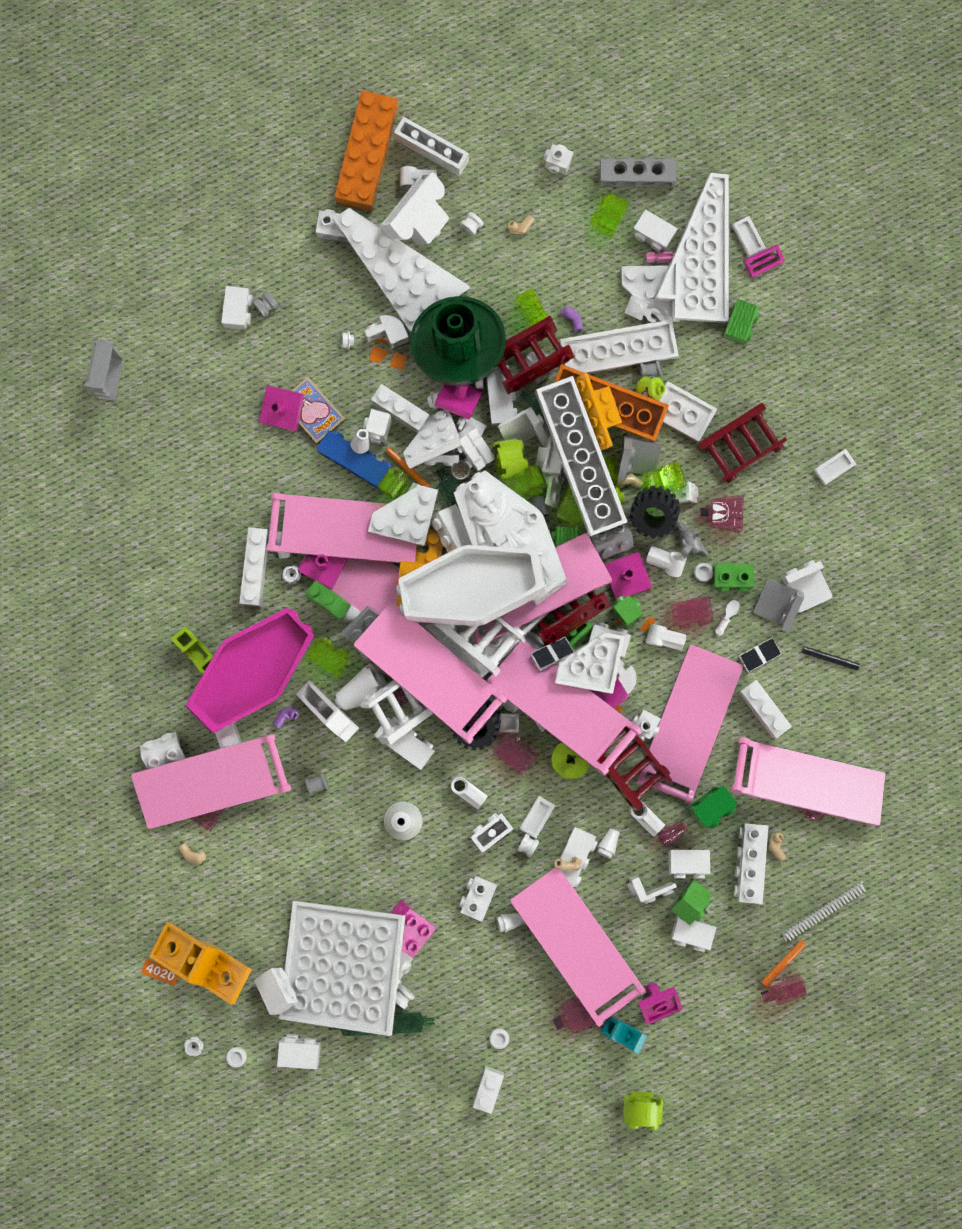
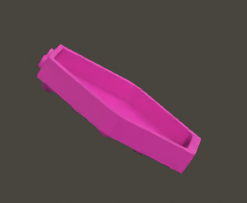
[185,608,314,734]

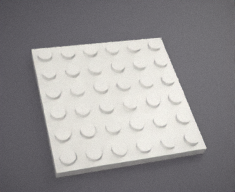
[279,901,405,1036]

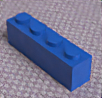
[316,430,394,492]

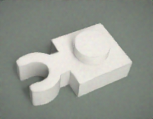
[624,295,660,323]

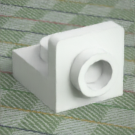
[456,417,487,437]
[667,481,698,503]

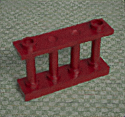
[498,316,574,395]
[696,403,787,484]
[537,591,611,646]
[597,727,672,810]

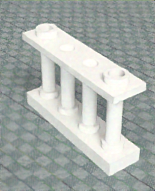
[434,617,526,677]
[359,680,433,745]

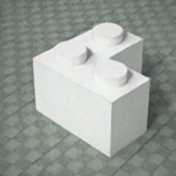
[277,1034,321,1069]

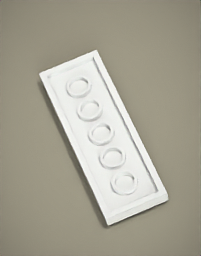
[560,320,679,374]

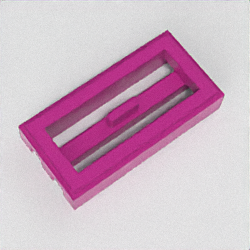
[743,244,785,278]

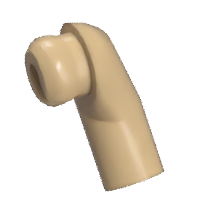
[507,215,535,234]
[615,473,644,490]
[768,832,787,862]
[178,843,206,865]
[554,857,582,871]

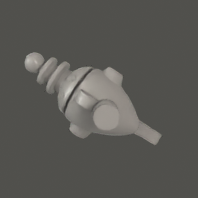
[676,518,708,557]

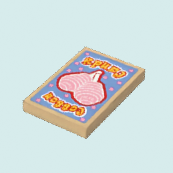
[292,377,345,444]

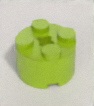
[492,438,528,480]
[551,742,590,779]
[623,1092,663,1130]

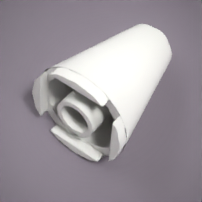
[335,663,387,710]
[384,802,423,840]

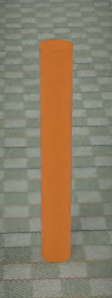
[385,447,431,488]
[761,940,806,987]

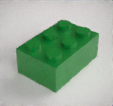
[686,785,738,829]

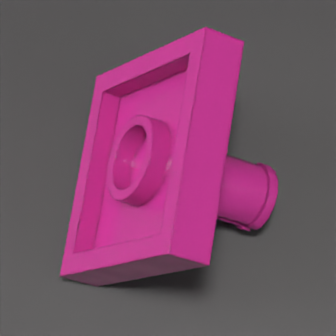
[434,384,483,420]
[259,385,304,431]
[604,552,652,600]
[298,554,349,589]
[638,983,683,1025]

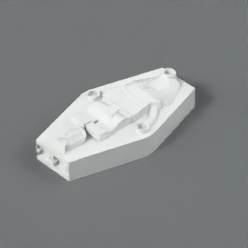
[454,470,568,605]
[396,545,547,626]

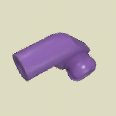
[560,306,583,332]
[272,707,300,728]

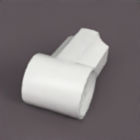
[400,166,437,190]
[646,546,687,577]
[646,624,686,651]
[450,776,488,809]
[629,802,665,837]

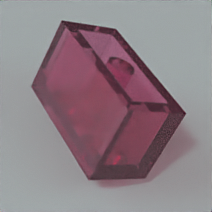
[670,596,714,630]
[492,733,537,776]

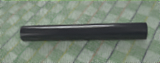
[802,646,860,671]

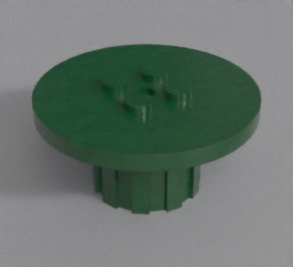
[410,296,506,386]

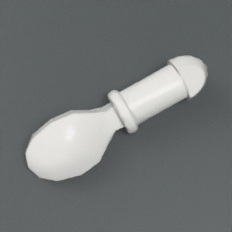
[715,600,740,637]

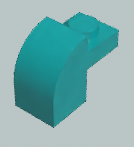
[600,1016,647,1054]

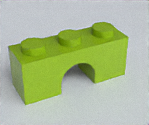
[171,626,214,675]

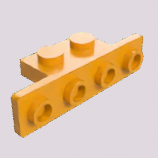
[575,373,622,451]

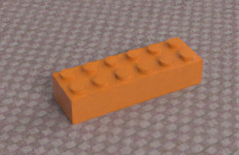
[335,90,399,212]
[554,364,669,442]

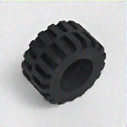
[630,485,680,539]
[451,700,501,751]

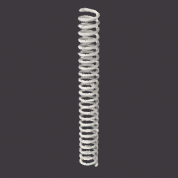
[782,881,866,942]

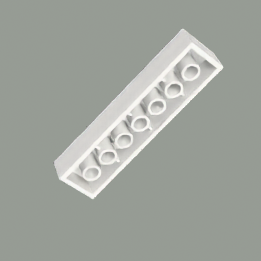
[535,376,627,537]

